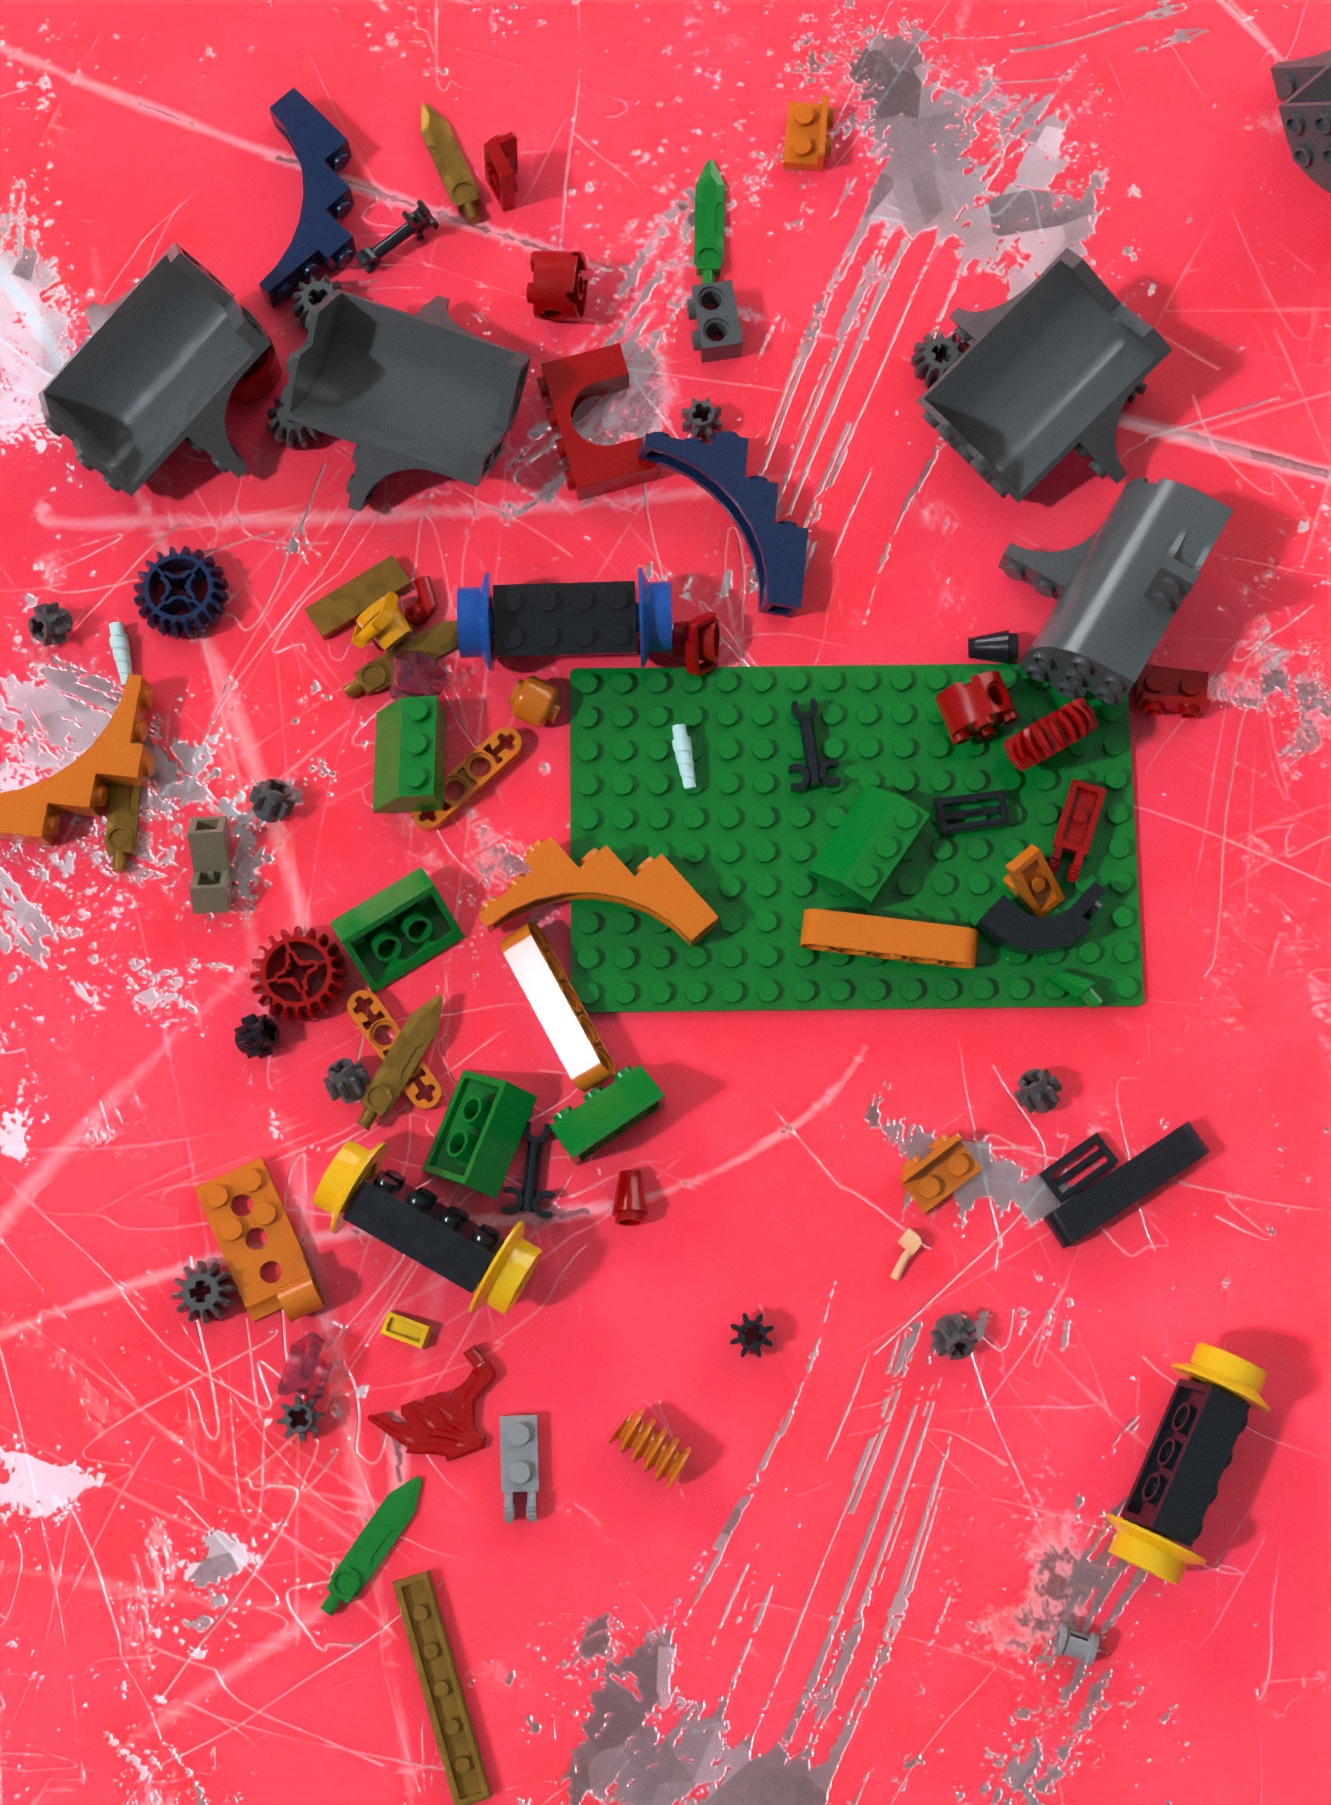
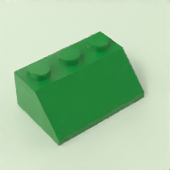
[373,695,446,814]
[808,785,930,911]
[329,867,465,993]
[550,1065,665,1165]
[422,1070,537,1198]

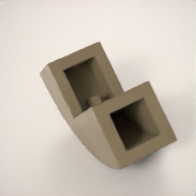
[187,815,232,914]

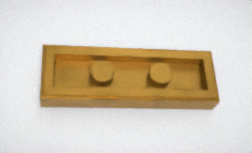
[304,555,412,640]

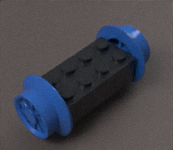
[457,568,672,671]

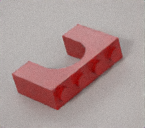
[537,343,657,501]

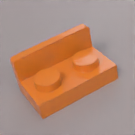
[783,95,835,172]
[897,1132,982,1214]

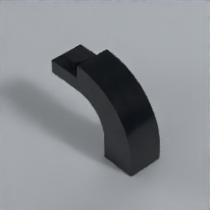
[975,881,1105,956]

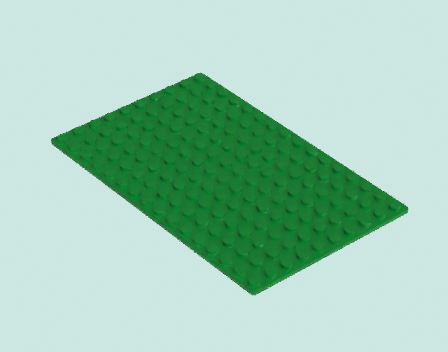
[570,663,1144,1013]

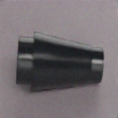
[968,630,1018,664]

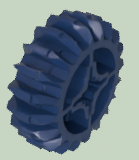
[134,545,229,640]

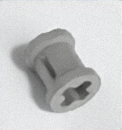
[1052,1622,1099,1667]

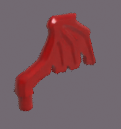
[367,1345,497,1462]

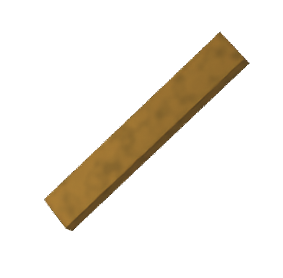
[392,1570,493,1805]

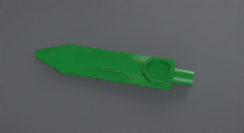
[694,159,725,284]
[320,1477,422,1616]

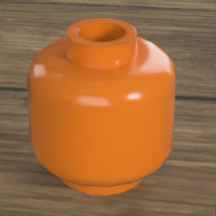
[508,676,562,728]

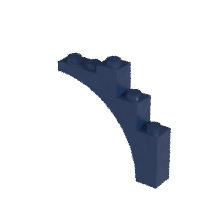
[259,87,357,308]
[637,431,808,618]

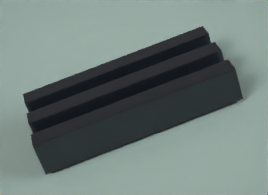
[933,790,1010,836]
[1037,1132,1119,1204]

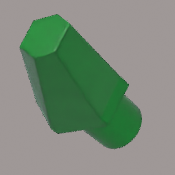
[1047,969,1103,1009]

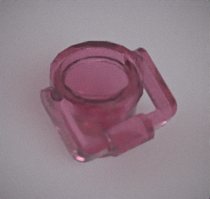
[389,650,447,701]
[276,1332,333,1399]

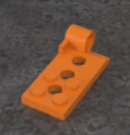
[194,1157,326,1322]

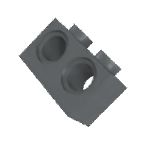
[686,280,743,363]

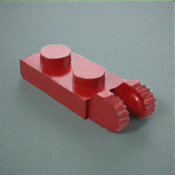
[1048,779,1107,883]

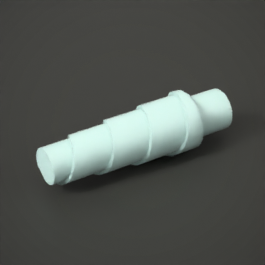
[109,622,133,687]
[672,724,696,790]

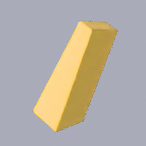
[380,1311,433,1350]

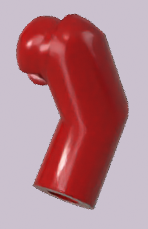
[404,576,438,626]

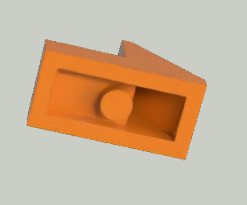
[1003,844,1065,918]

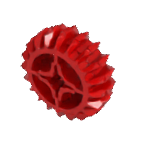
[1003,698,1098,770]
[250,926,348,1023]

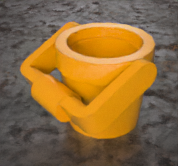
[351,591,413,652]

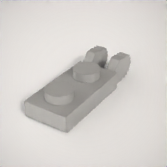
[500,1415,540,1523]

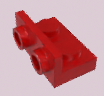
[483,131,518,212]
[1133,665,1210,719]

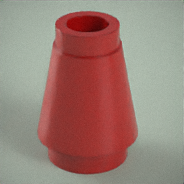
[612,1170,648,1226]

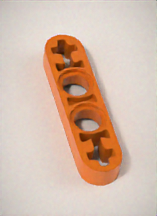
[412,727,523,832]
[347,990,443,1111]

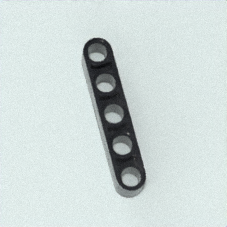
[1043,1121,1210,1249]

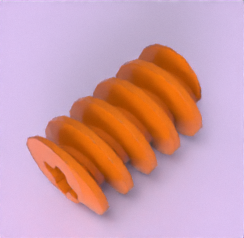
[608,1409,692,1489]

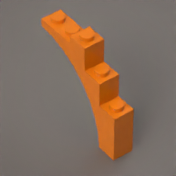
[0,674,155,846]
[478,836,719,947]

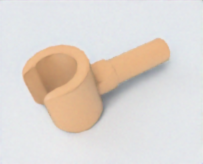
[890,1228,921,1281]

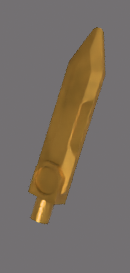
[421,103,481,224]
[342,620,458,699]
[105,784,141,873]
[356,995,443,1131]

